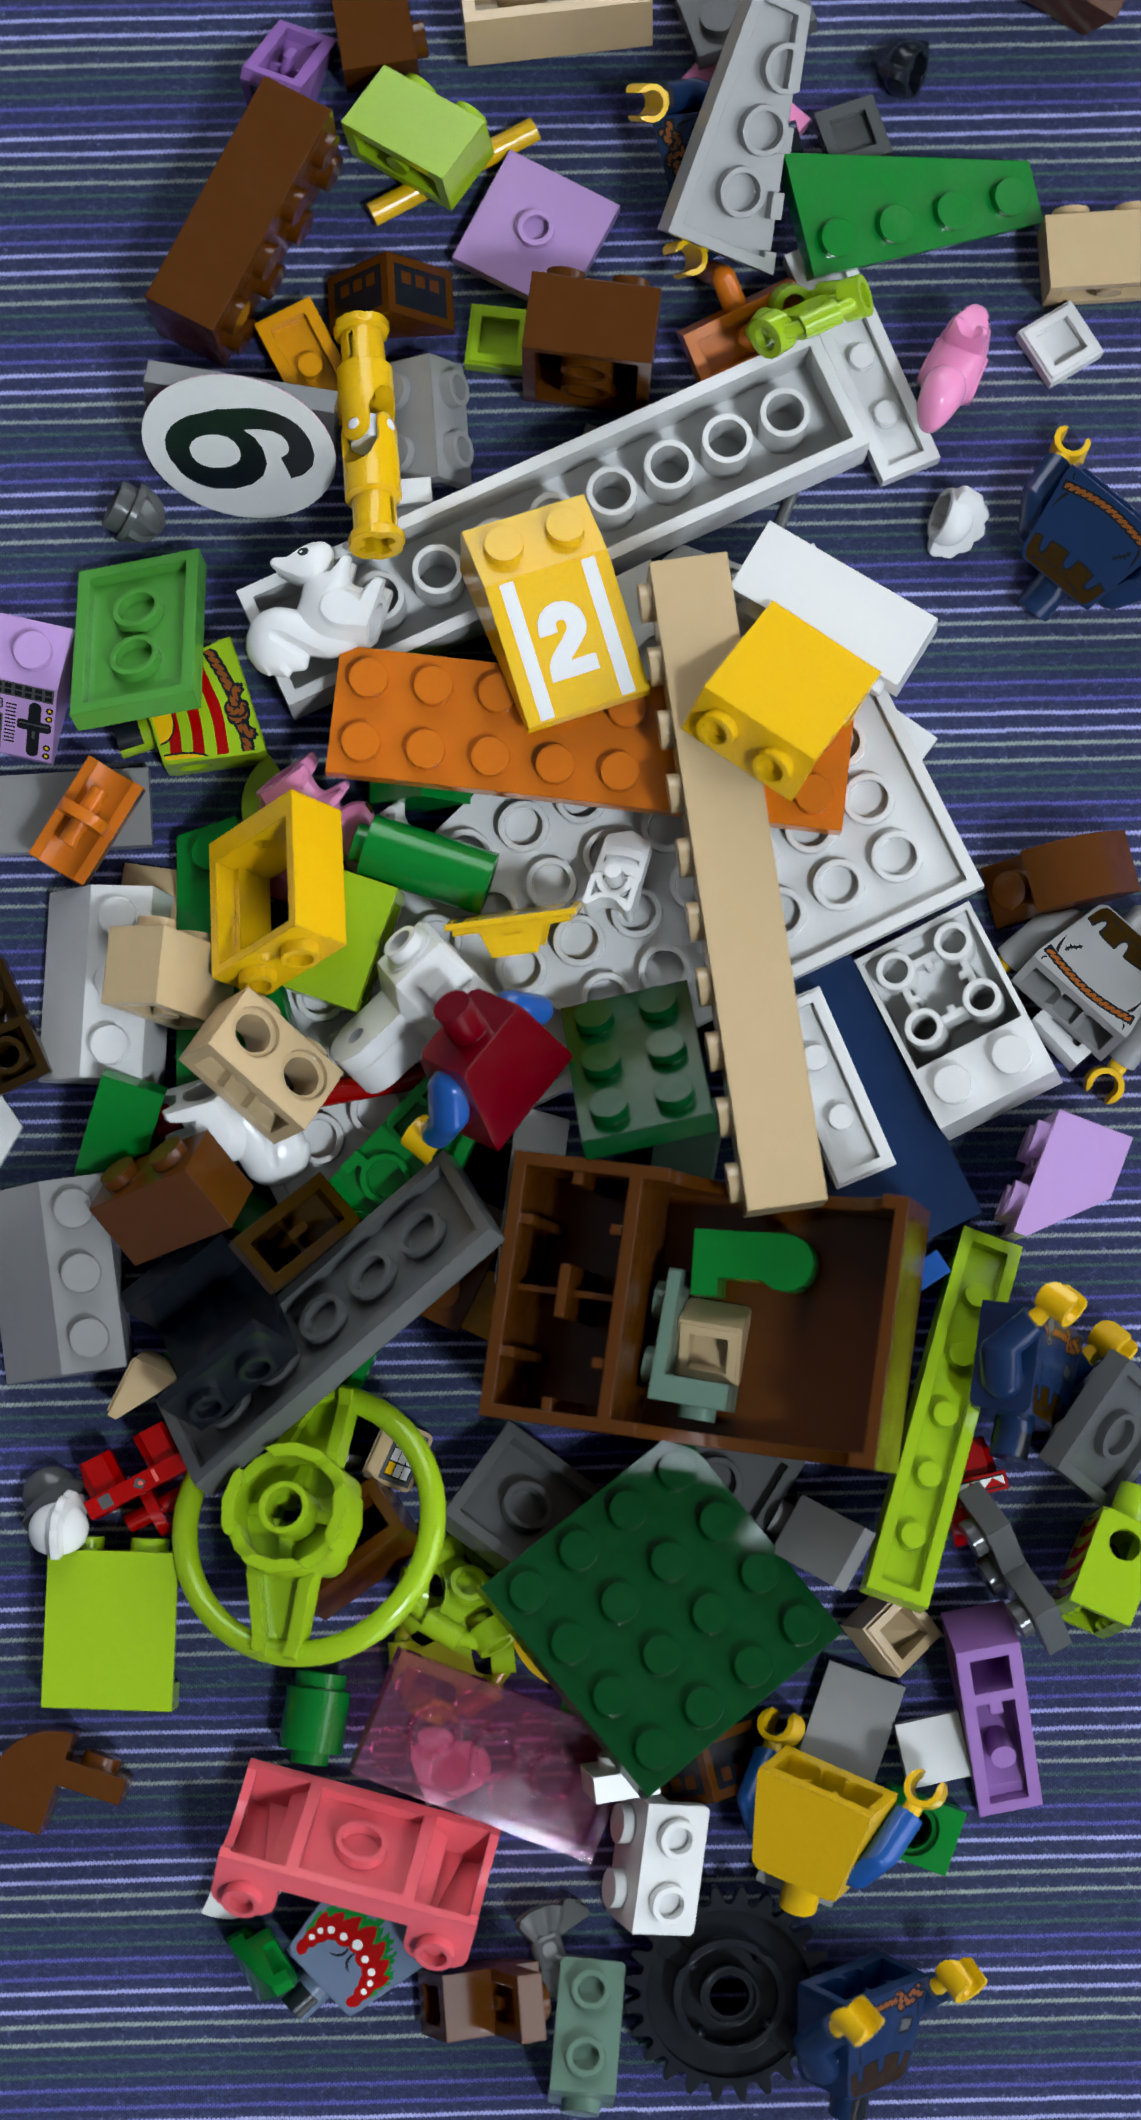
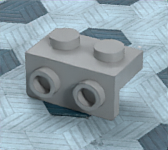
[389,353,474,489]

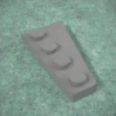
[657,0,811,275]

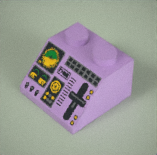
[0,613,75,765]

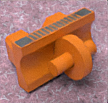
[29,755,146,886]

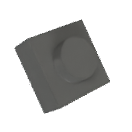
[812,94,893,156]

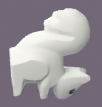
[246,541,393,678]
[162,1079,311,1187]

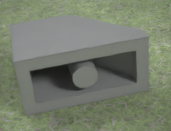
[764,1493,876,1593]

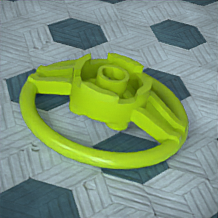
[172,1384,446,1667]

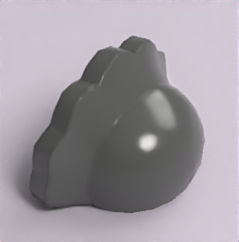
[21,1466,87,1531]

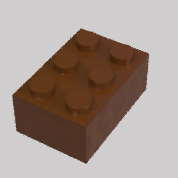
[522,266,662,415]

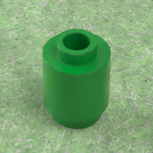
[278,1668,351,1766]

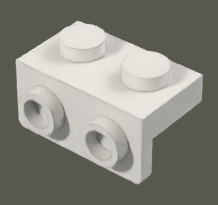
[602,1794,710,1936]

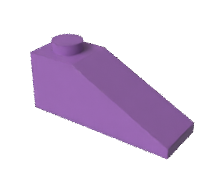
[940,1600,1043,1817]

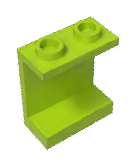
[41,1535,180,1712]

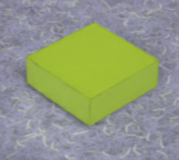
[464,303,527,377]

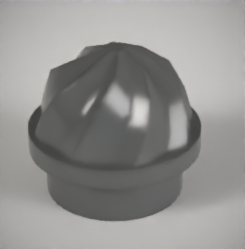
[101,480,165,543]

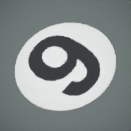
[141,374,336,518]

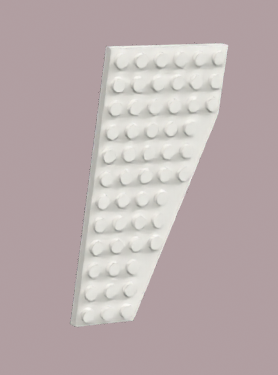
[270,543,984,1204]

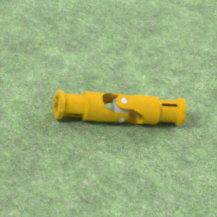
[333,310,405,560]

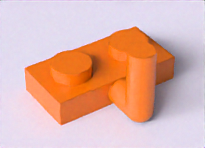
[676,259,800,383]

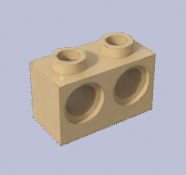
[178,987,344,1144]

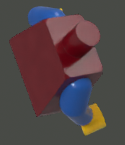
[401,988,573,1165]

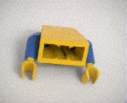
[737,1707,948,1917]

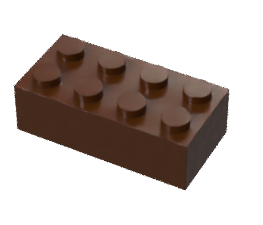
[145,75,343,368]

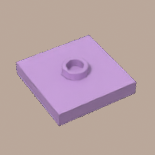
[452,150,620,302]

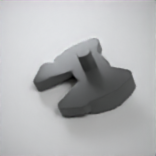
[515,1898,596,1998]

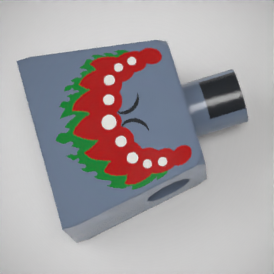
[279,1902,422,2022]

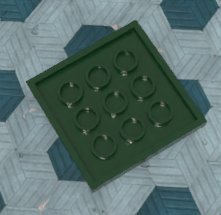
[476,1441,844,1801]

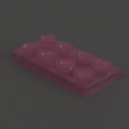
[348,1646,616,1863]

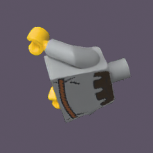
[998,904,1141,1104]

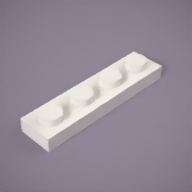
[782,249,941,487]

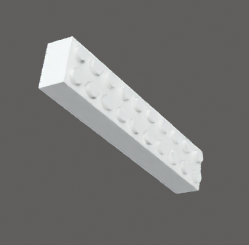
[236,335,870,720]

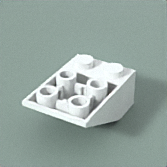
[854,901,1063,1140]

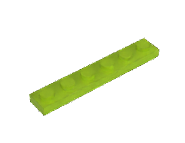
[859,1226,1023,1613]

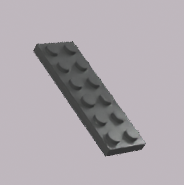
[156,1149,506,1496]

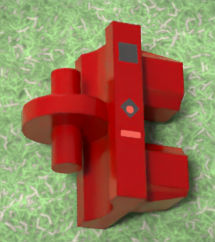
[79,1421,187,1537]

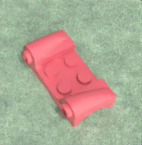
[211,1758,502,1971]

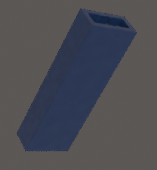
[794,954,983,1240]

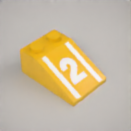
[460,494,650,734]

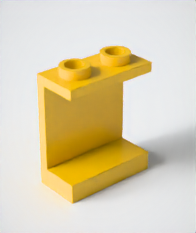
[681,600,882,802]

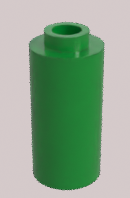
[348,814,500,915]

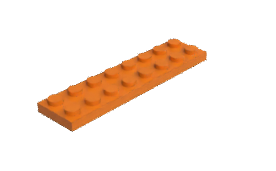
[325,647,854,835]

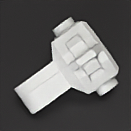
[330,922,498,1094]

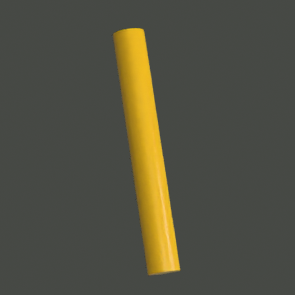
[365,117,541,226]

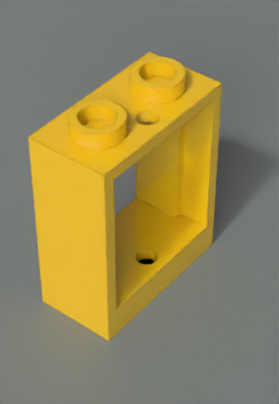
[209,789,347,996]

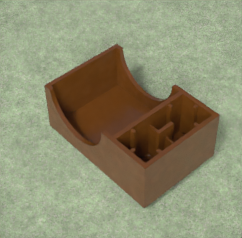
[478,1150,931,1474]

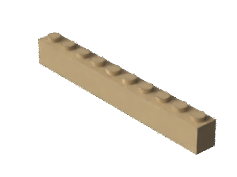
[637,551,828,1218]

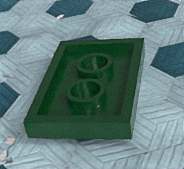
[560,980,717,1160]

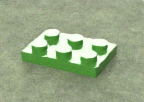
[69,548,207,731]

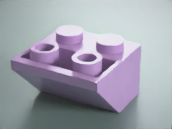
[994,1109,1133,1242]

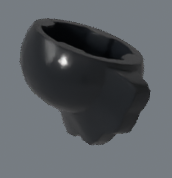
[871,39,930,99]

